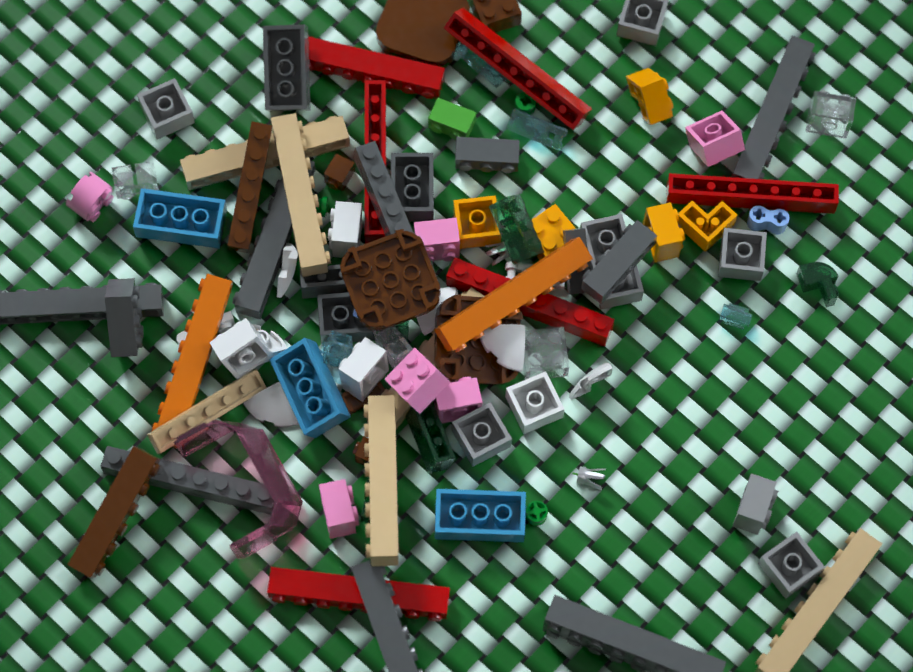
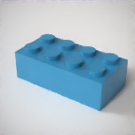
[133,188,227,249]
[269,338,351,438]
[435,489,526,542]

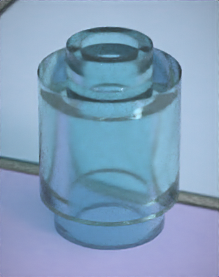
[719,303,752,329]

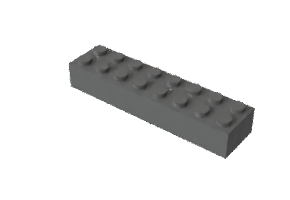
[543,595,726,672]

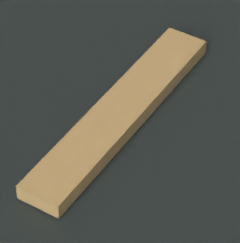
[147,369,266,454]

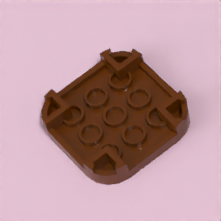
[376,0,470,66]
[340,229,441,330]
[434,294,523,385]

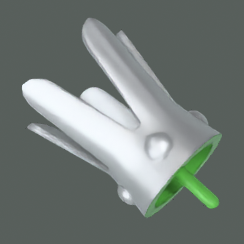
[485,239,518,266]
[572,466,606,490]

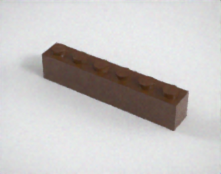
[227,121,273,253]
[68,446,161,578]

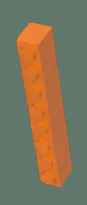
[434,237,593,353]
[151,274,233,450]

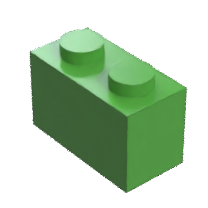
[428,98,476,140]

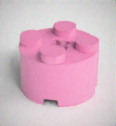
[66,172,114,222]

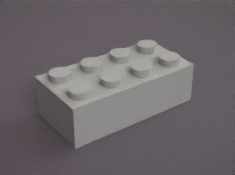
[580,214,644,310]

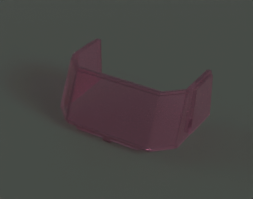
[174,420,303,559]

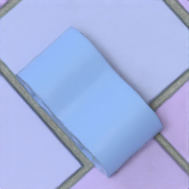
[747,206,789,235]

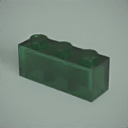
[489,193,544,265]
[405,401,456,474]

